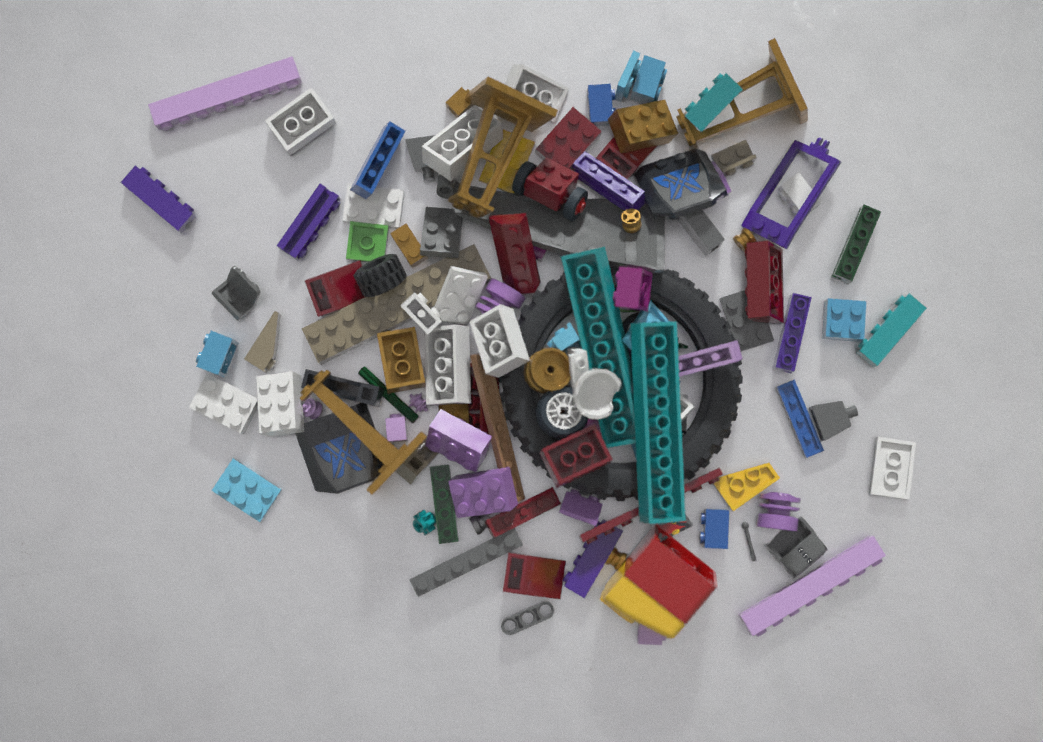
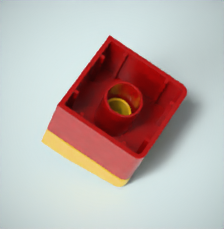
[600,524,717,639]

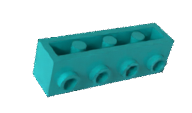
[856,293,927,368]

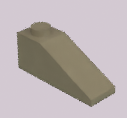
[244,311,281,373]
[397,438,440,485]

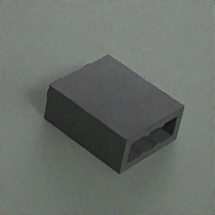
[678,210,725,257]

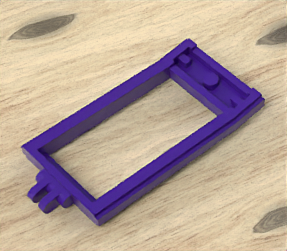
[741,137,841,249]

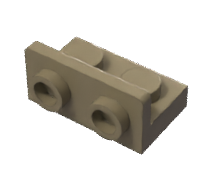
[711,140,757,177]

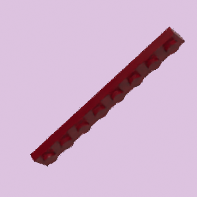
[578,467,723,544]

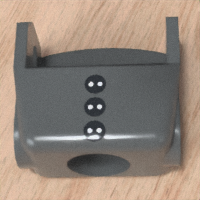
[765,517,828,578]

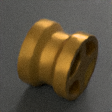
[621,209,642,233]
[733,228,757,252]
[605,547,627,571]

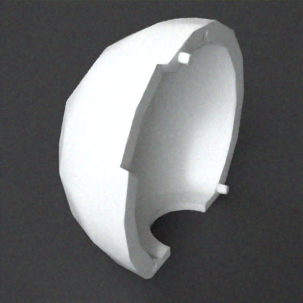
[573,369,621,419]

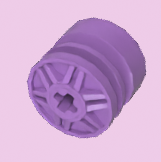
[475,278,526,316]
[756,492,801,531]

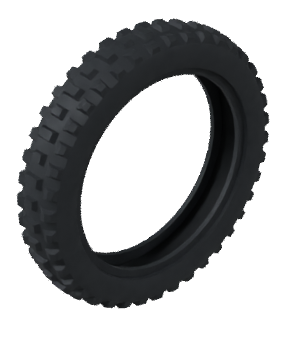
[499,266,743,501]

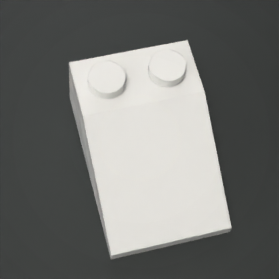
[505,64,569,123]

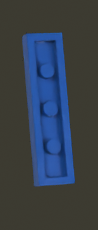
[776,379,824,458]

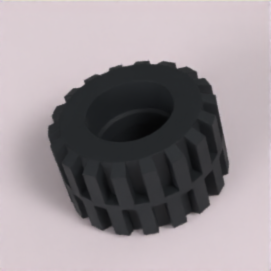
[353,254,407,297]

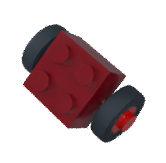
[512,157,588,221]

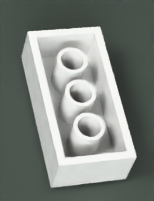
[422,105,503,181]
[424,325,471,406]

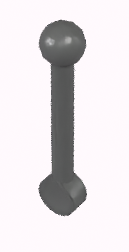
[742,522,757,561]

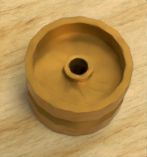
[523,347,571,394]

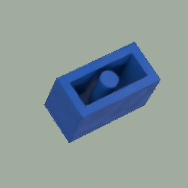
[587,83,616,126]
[699,509,729,549]

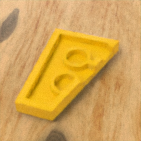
[713,463,780,512]

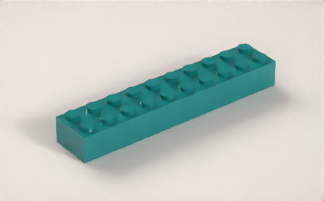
[561,246,636,448]
[630,321,686,524]

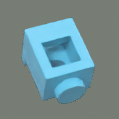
[549,323,580,351]

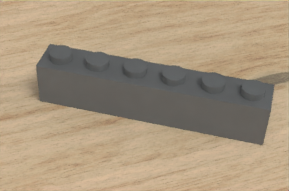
[409,528,523,597]

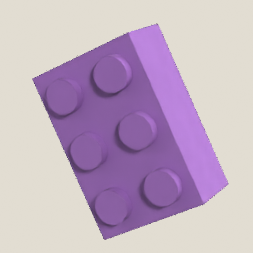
[425,409,492,473]
[448,467,518,518]

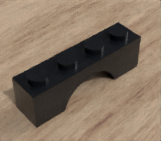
[301,369,384,407]

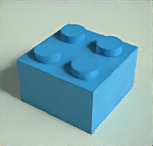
[630,55,668,104]
[822,298,866,342]
[196,331,239,378]

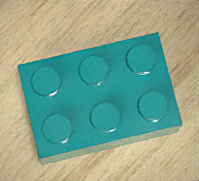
[685,72,743,132]

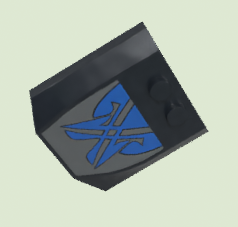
[634,148,727,219]
[295,403,384,494]

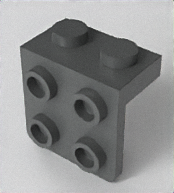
[212,266,261,321]

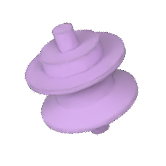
[409,392,428,413]
[303,398,322,420]

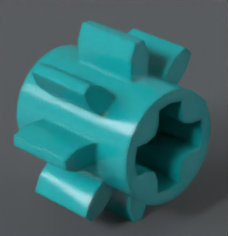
[413,510,436,535]

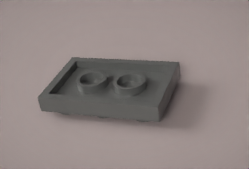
[420,207,463,258]
[719,290,774,352]

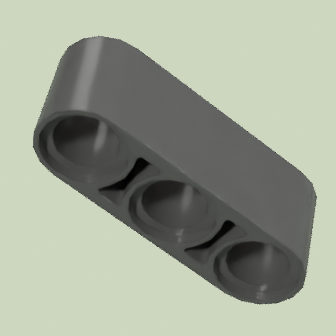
[501,601,554,635]

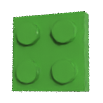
[346,221,389,262]

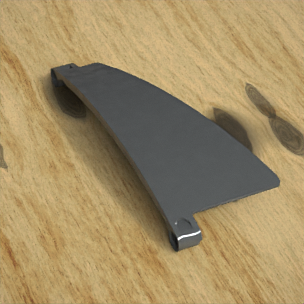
[436,174,665,273]

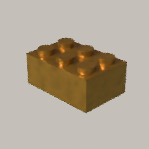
[608,100,679,153]
[377,327,426,394]

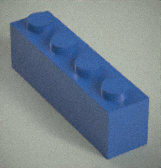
[350,121,406,199]

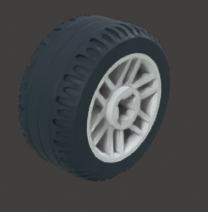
[536,386,588,439]

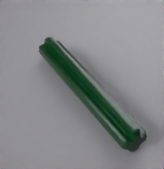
[358,366,419,423]

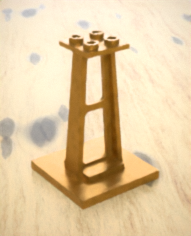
[676,38,808,149]
[448,76,558,218]
[300,370,427,495]

